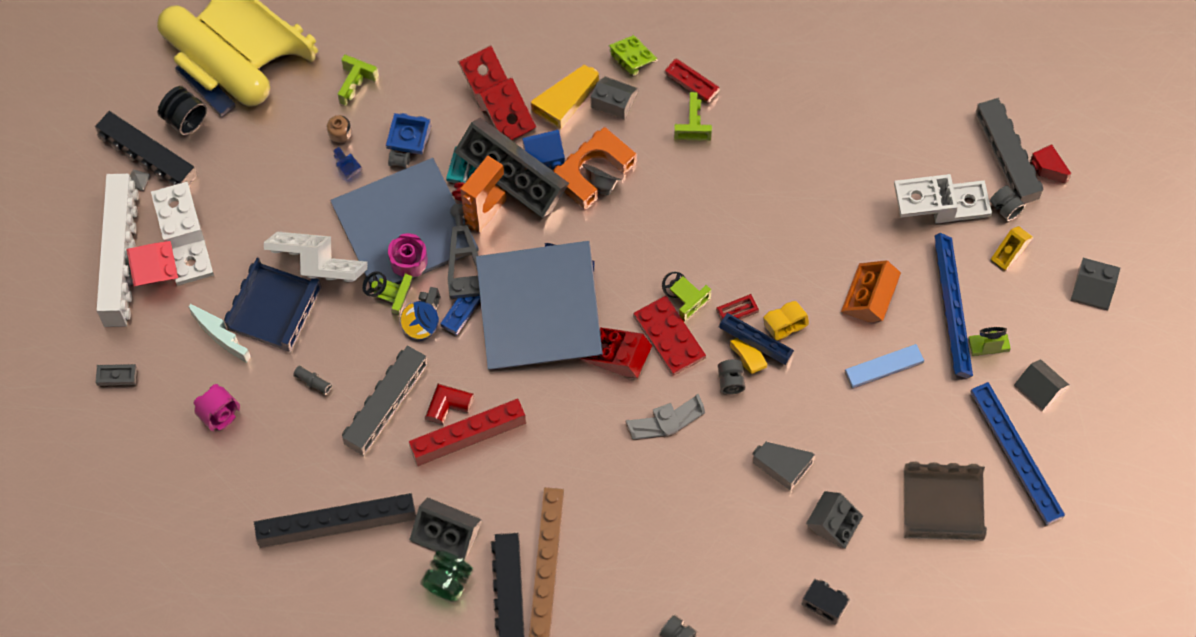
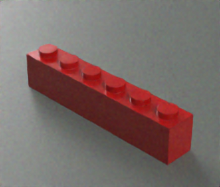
[408,398,526,467]

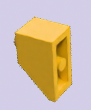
[991,226,1033,270]

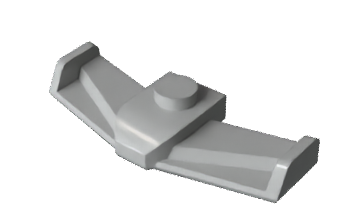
[626,394,705,439]

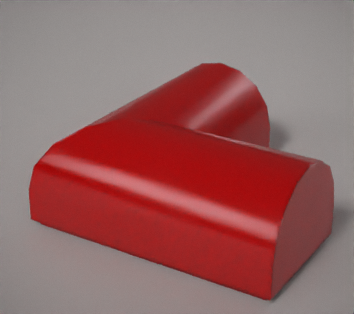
[425,383,474,425]

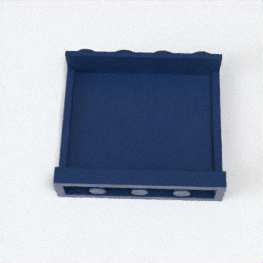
[224,257,322,352]

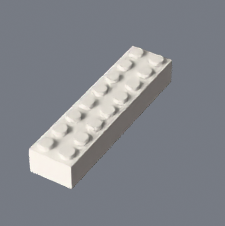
[97,174,139,327]

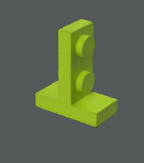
[338,54,379,106]
[674,92,712,140]

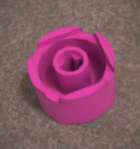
[388,233,428,277]
[193,384,240,431]

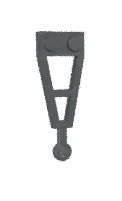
[448,203,480,299]

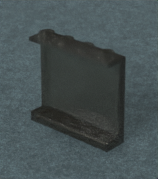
[903,462,987,541]

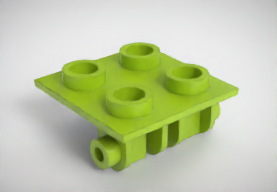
[609,35,658,76]

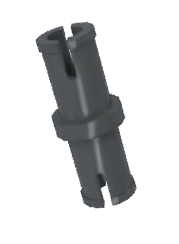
[293,365,332,395]

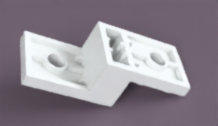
[894,174,992,223]
[151,182,214,286]
[264,232,368,282]

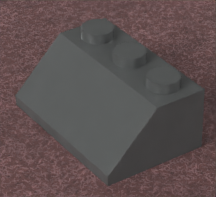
[410,497,482,562]

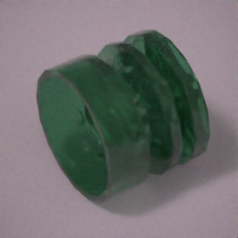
[421,551,473,602]

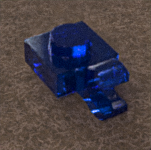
[333,147,362,180]

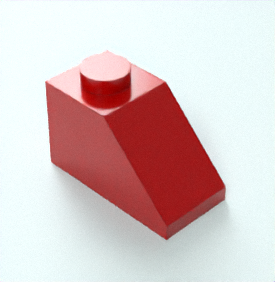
[1030,144,1072,184]

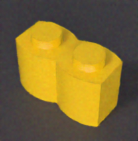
[763,301,809,340]

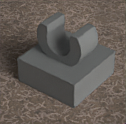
[418,287,441,311]

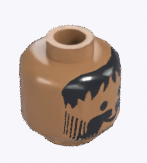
[327,115,352,143]

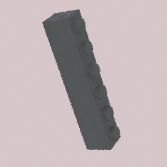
[976,98,1043,204]
[342,345,428,456]

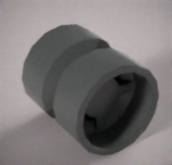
[990,186,1026,221]
[718,359,746,394]
[659,615,698,637]

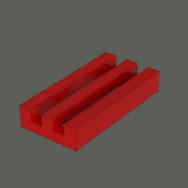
[716,294,759,320]

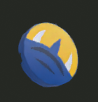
[400,301,439,339]

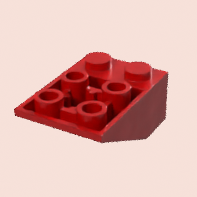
[581,327,652,378]

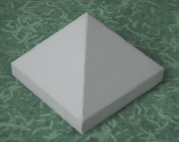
[130,169,150,191]

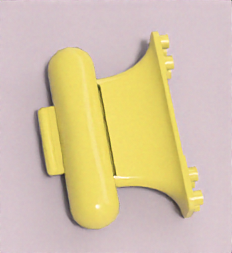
[157,0,318,106]

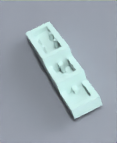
[189,304,251,363]

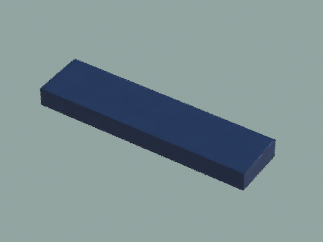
[175,65,236,117]
[718,313,794,365]

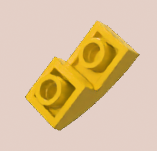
[730,338,767,374]

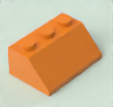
[841,260,901,322]

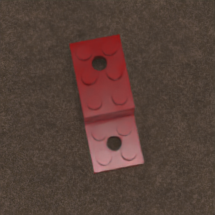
[458,45,536,140]

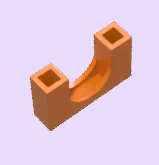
[553,126,637,210]
[460,156,507,233]

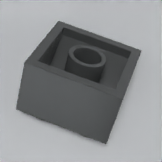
[591,76,639,120]
[1071,258,1120,310]

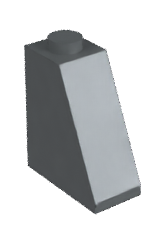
[752,442,815,490]

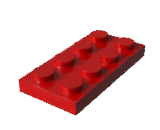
[633,295,706,376]

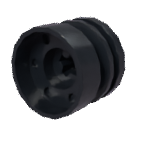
[157,86,208,135]

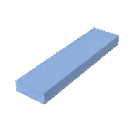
[845,344,924,388]

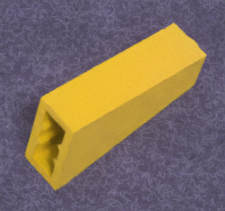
[531,64,599,129]

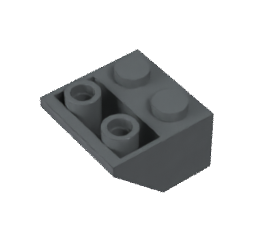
[806,491,863,548]

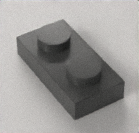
[96,364,137,386]

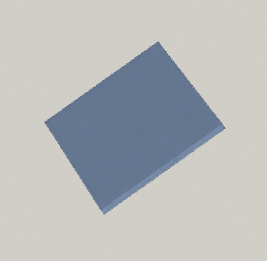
[330,158,479,284]
[476,241,603,370]

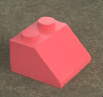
[126,241,178,286]

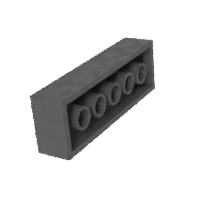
[454,117,569,218]

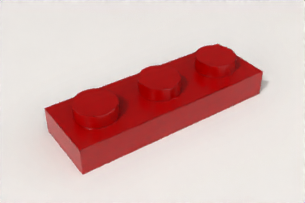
[665,58,719,103]

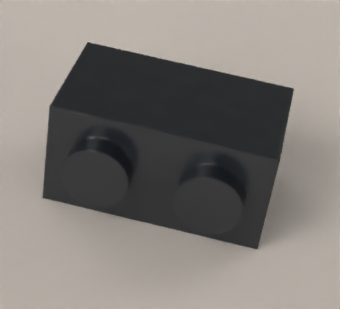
[801,579,850,625]

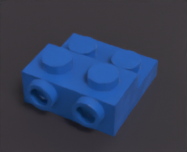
[386,113,431,155]

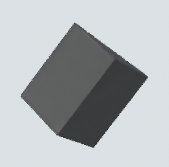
[1014,359,1070,411]

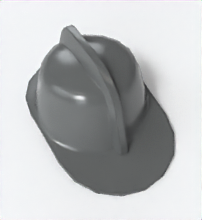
[582,164,622,195]

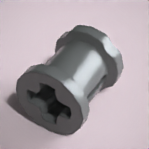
[388,150,410,169]

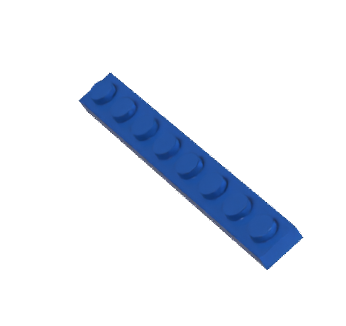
[934,233,973,379]
[970,382,1065,525]

